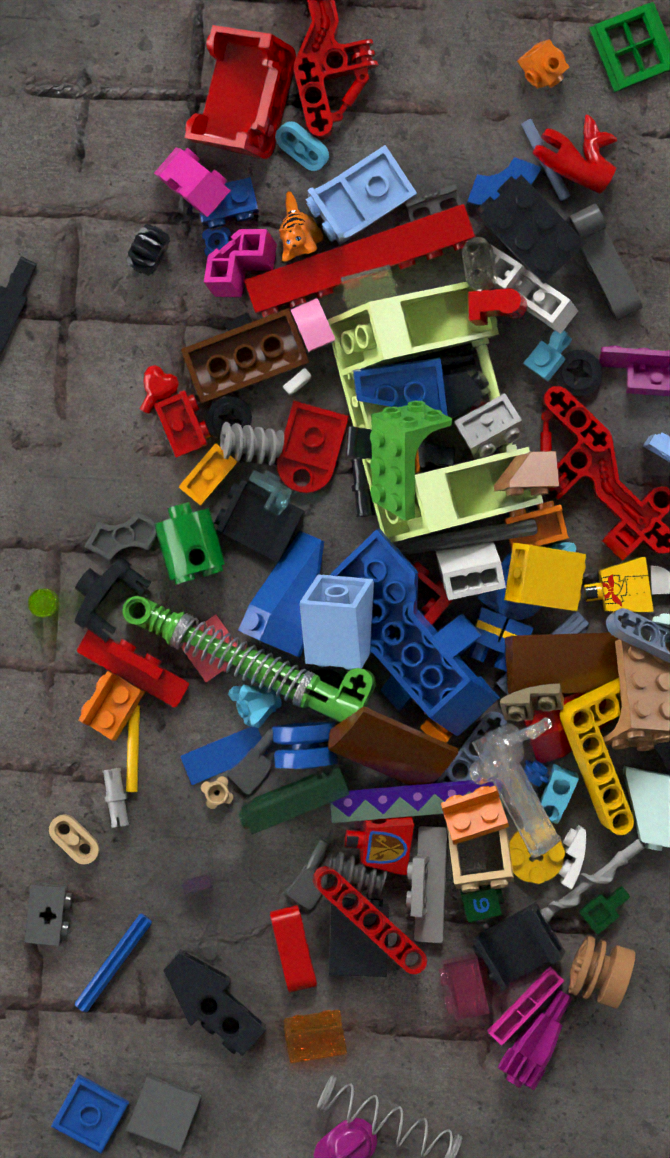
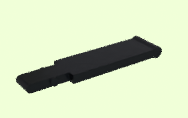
[0,256,37,357]
[346,426,455,468]

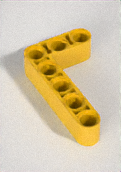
[560,678,634,836]

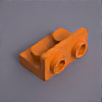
[78,671,145,741]
[441,786,509,845]

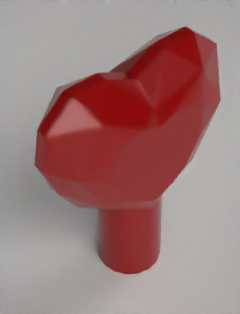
[139,365,179,414]

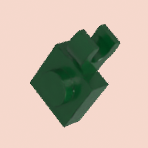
[579,885,630,935]

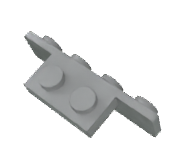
[406,826,448,943]

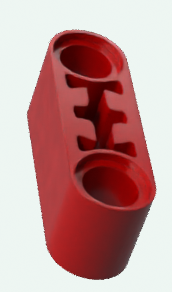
[270,905,317,993]

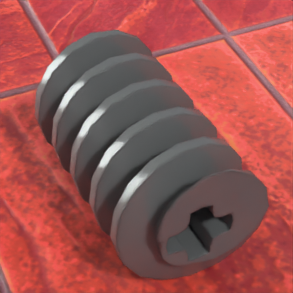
[324,852,388,900]

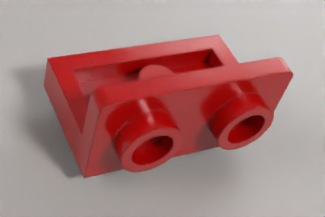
[154,390,211,458]

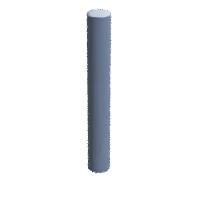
[521,119,571,201]

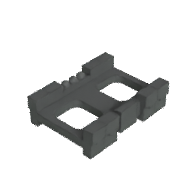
[405,184,461,222]

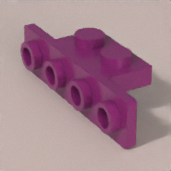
[598,345,670,396]

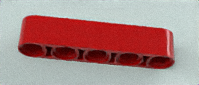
[313,866,427,974]

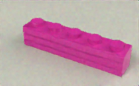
[488,966,564,1046]

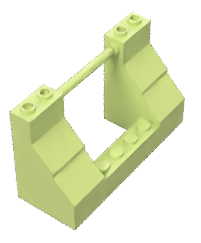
[327,278,543,543]

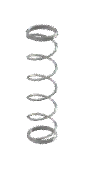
[317,1075,462,1158]

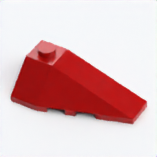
[523,693,616,763]

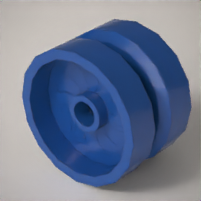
[272,722,338,769]

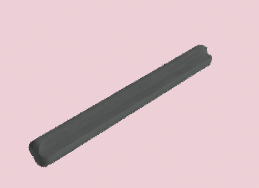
[395,519,538,555]

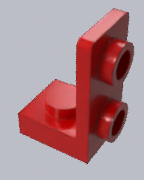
[413,562,453,625]

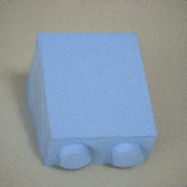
[299,574,374,670]

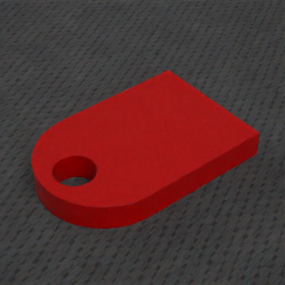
[277,400,349,493]

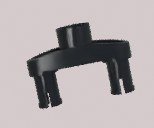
[74,558,151,643]

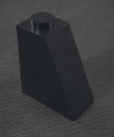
[429,368,491,435]

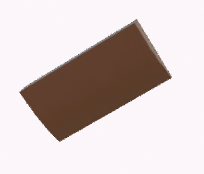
[181,308,310,404]
[505,632,619,695]
[328,706,458,785]

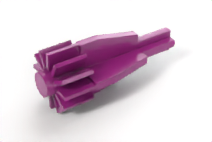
[497,990,573,1091]

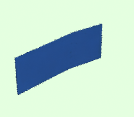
[180,726,268,785]

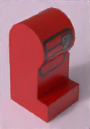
[468,288,528,326]

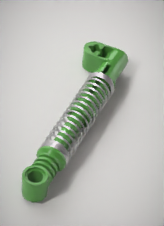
[122,596,376,722]

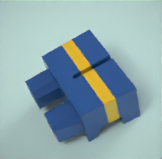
[469,607,534,672]

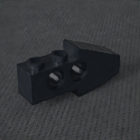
[163,949,266,1056]

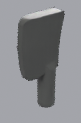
[227,727,273,794]
[286,839,330,909]

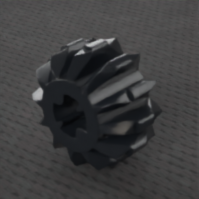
[126,224,170,276]

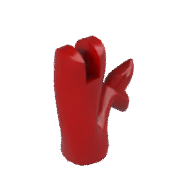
[532,114,617,194]

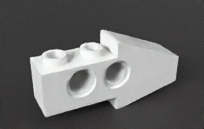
[464,239,578,334]

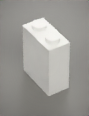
[435,541,506,600]

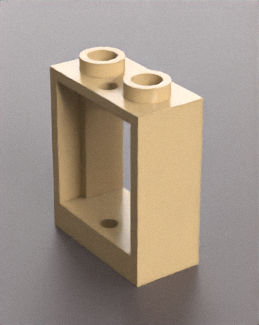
[447,826,514,892]

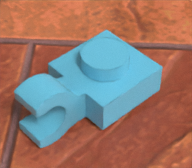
[524,330,572,382]

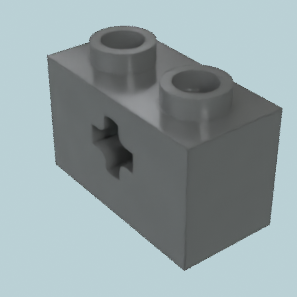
[25,881,72,946]

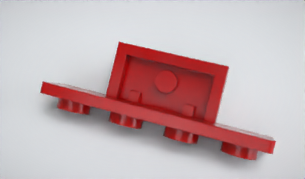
[77,629,189,707]

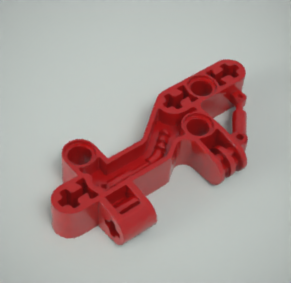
[294,0,379,140]
[540,386,670,561]

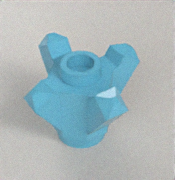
[229,684,281,728]

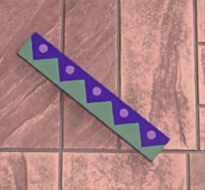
[329,778,505,823]

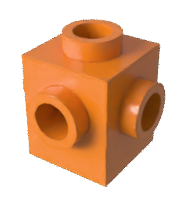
[517,39,569,89]

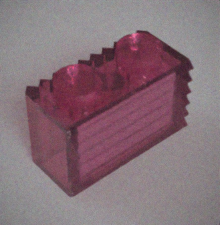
[438,953,489,1021]

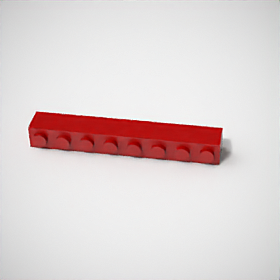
[244,204,475,318]

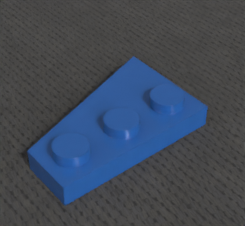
[353,358,448,416]

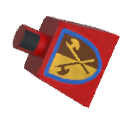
[345,816,414,875]

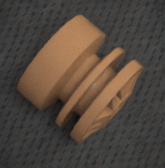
[568,935,635,1009]

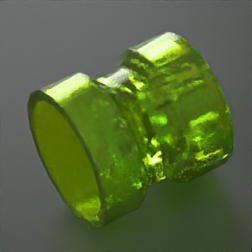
[28,588,60,618]

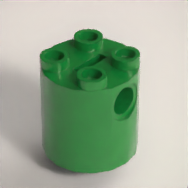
[154,502,225,585]

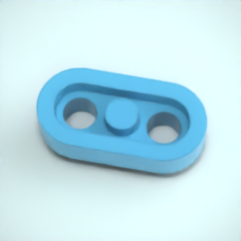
[275,121,329,171]

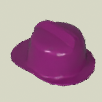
[313,1118,377,1158]

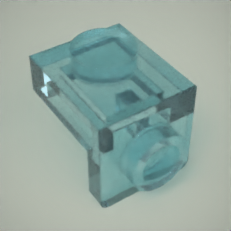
[249,470,293,516]

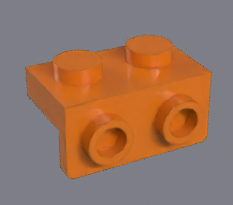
[503,501,569,551]

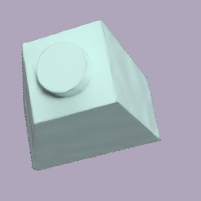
[623,766,670,851]

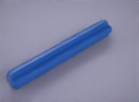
[75,914,152,1013]

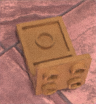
[603,639,670,751]

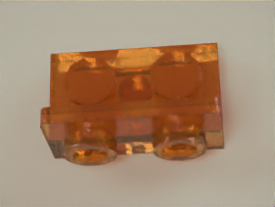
[284,1010,347,1063]

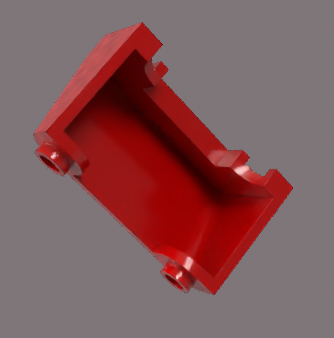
[184,25,296,159]

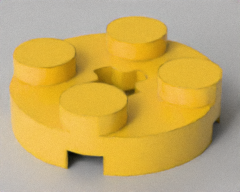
[509,825,565,884]

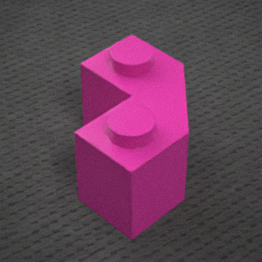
[154,147,231,217]
[204,229,277,297]

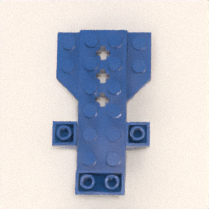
[330,529,500,736]

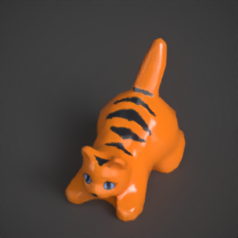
[279,191,323,262]

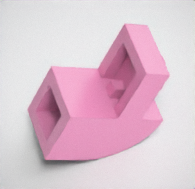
[290,298,336,352]

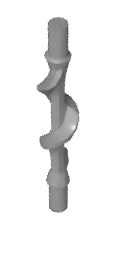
[541,839,645,922]

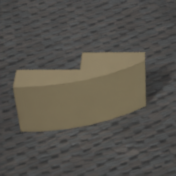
[500,684,564,721]

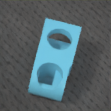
[535,764,579,824]

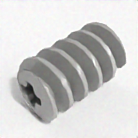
[220,422,284,466]

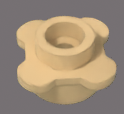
[201,776,233,809]

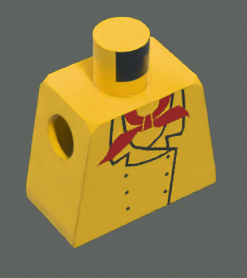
[584,557,654,612]

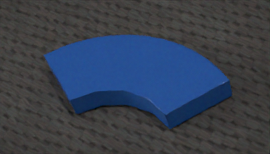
[467,157,541,206]

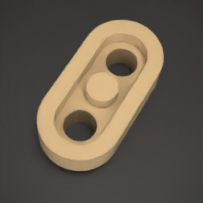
[49,814,100,864]

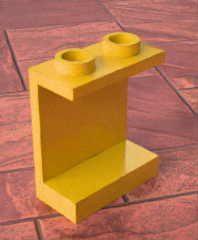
[504,543,586,611]

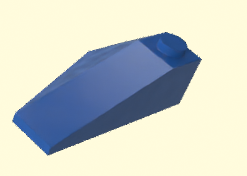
[238,531,324,657]

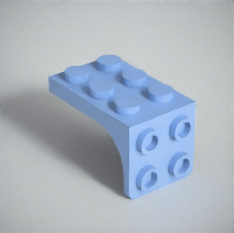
[306,145,417,245]

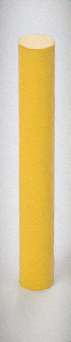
[126,705,140,792]

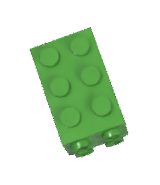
[370,401,452,521]

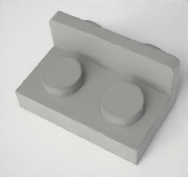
[454,393,525,460]

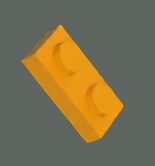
[179,443,238,506]

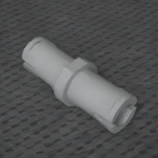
[102,768,130,828]

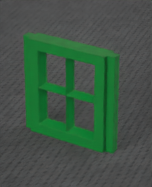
[589,1,670,93]

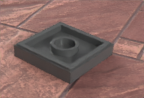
[127,1075,201,1151]

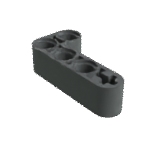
[566,203,643,321]

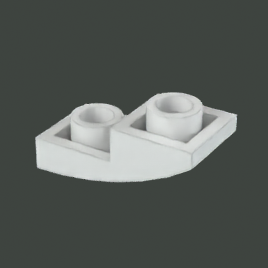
[558,825,586,889]

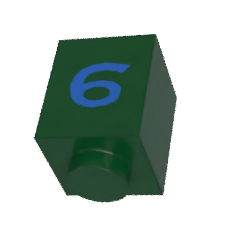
[459,885,505,923]

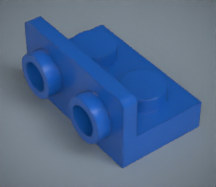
[200,177,259,228]

